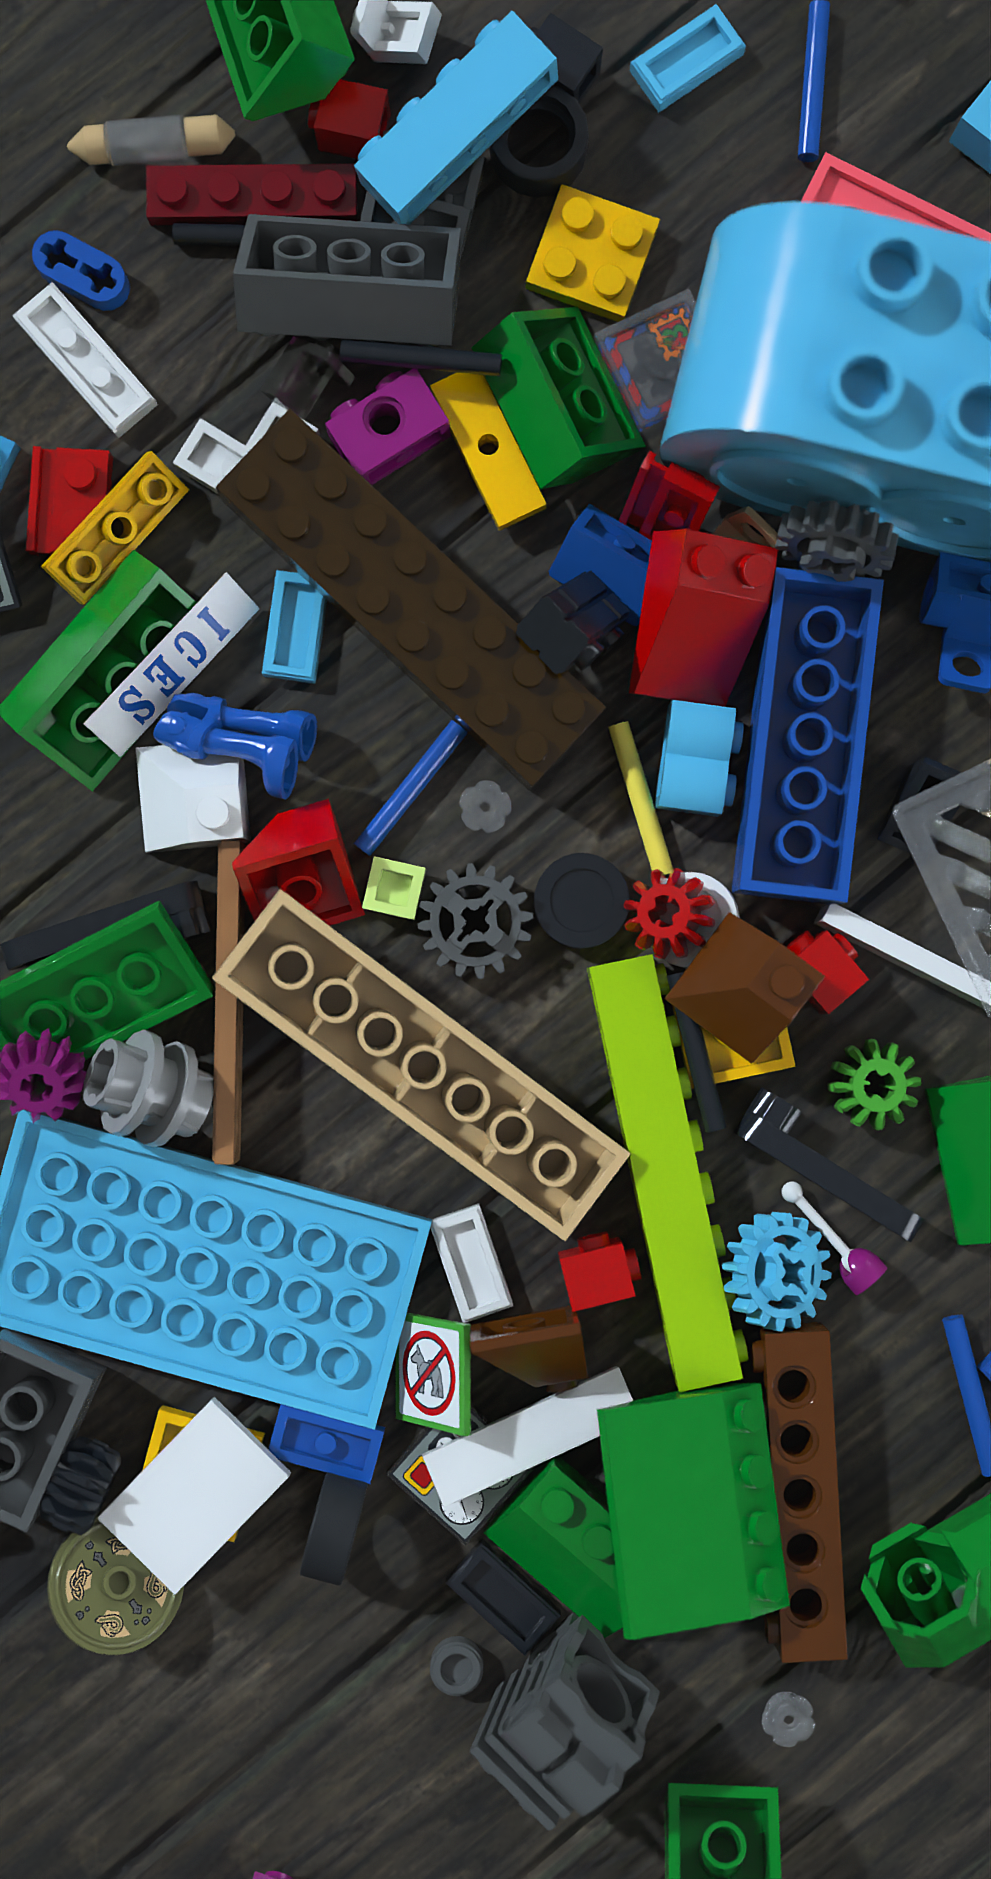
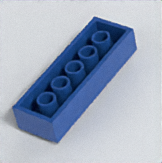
[731,567,884,905]

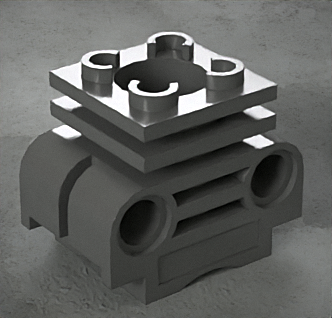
[469,1612,660,1831]

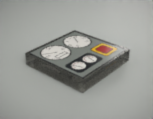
[386,1402,537,1546]

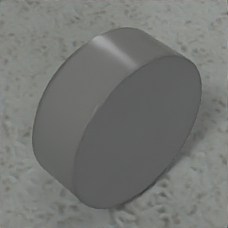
[430,1636,484,1696]

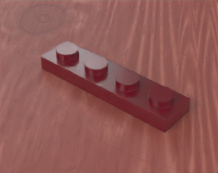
[146,164,357,226]

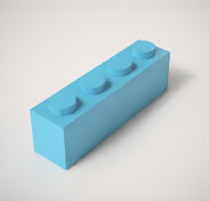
[354,10,558,225]

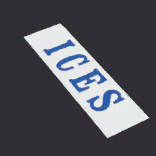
[83,572,260,757]

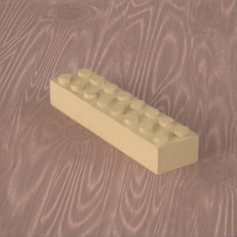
[212,889,630,1241]

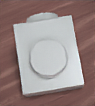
[350,0,442,64]

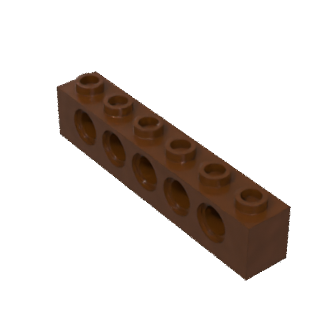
[749,1322,848,1663]

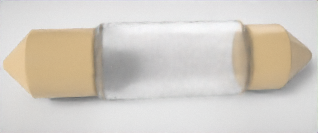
[67,114,235,166]

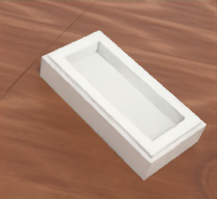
[430,1203,513,1323]

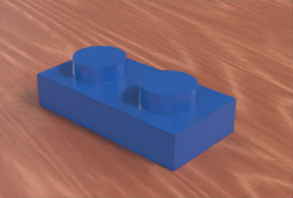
[268,1404,385,1484]

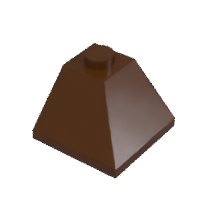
[664,912,825,1064]
[470,1305,588,1392]

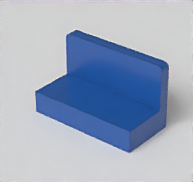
[549,504,652,626]

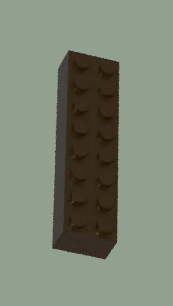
[216,408,606,790]

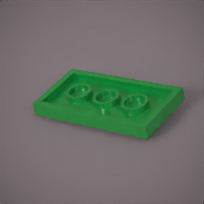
[0,900,215,1078]

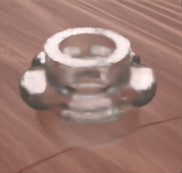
[459,781,511,833]
[762,1692,815,1747]

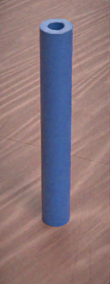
[797,0,830,162]
[354,720,468,856]
[942,1314,991,1477]

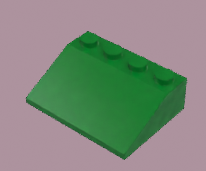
[597,1382,790,1640]

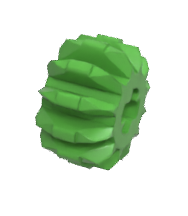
[828,1039,921,1130]

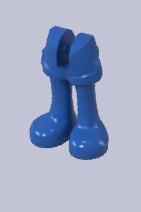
[153,693,317,800]

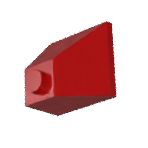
[232,798,365,926]

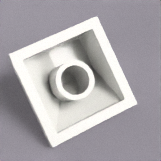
[136,745,251,853]

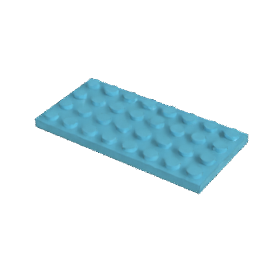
[0,1109,432,1430]

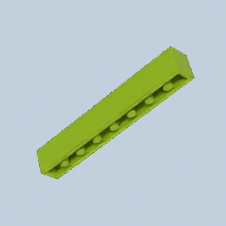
[587,954,748,1392]

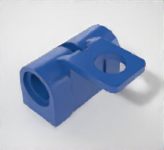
[919,552,991,693]

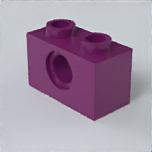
[325,368,451,485]

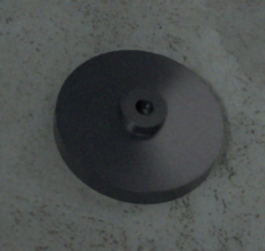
[534,853,629,949]

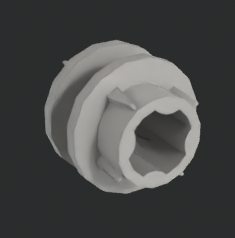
[83,1030,214,1147]

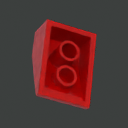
[629,529,778,707]

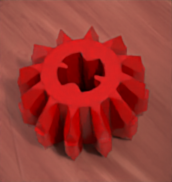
[624,868,715,959]

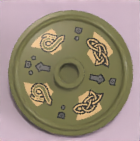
[47,1516,184,1655]

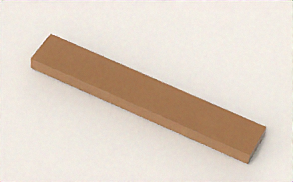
[212,840,246,1165]

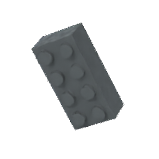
[233,214,461,347]

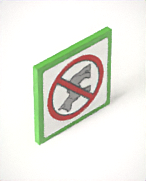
[396,1312,471,1437]

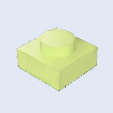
[362,856,426,921]

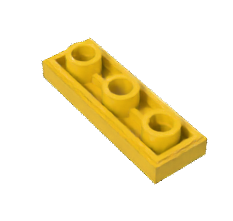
[430,372,547,531]
[41,451,189,605]

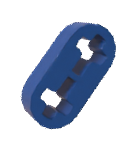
[32,230,130,311]

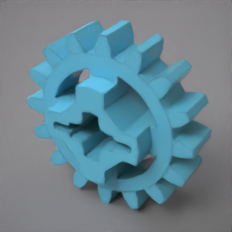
[722,1212,832,1332]

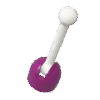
[782,1181,888,1295]

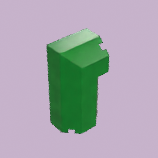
[861,1494,991,1668]

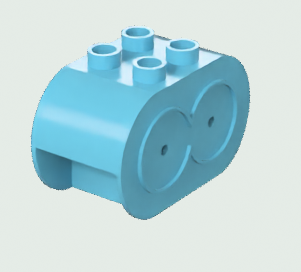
[659,202,991,562]

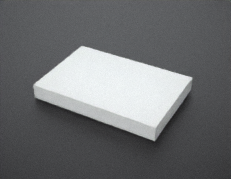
[97,1397,291,1594]

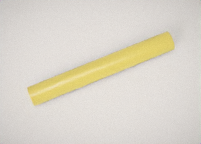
[608,721,673,875]

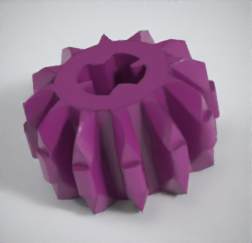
[0,1028,87,1124]

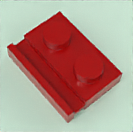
[26,446,113,556]
[619,451,720,540]

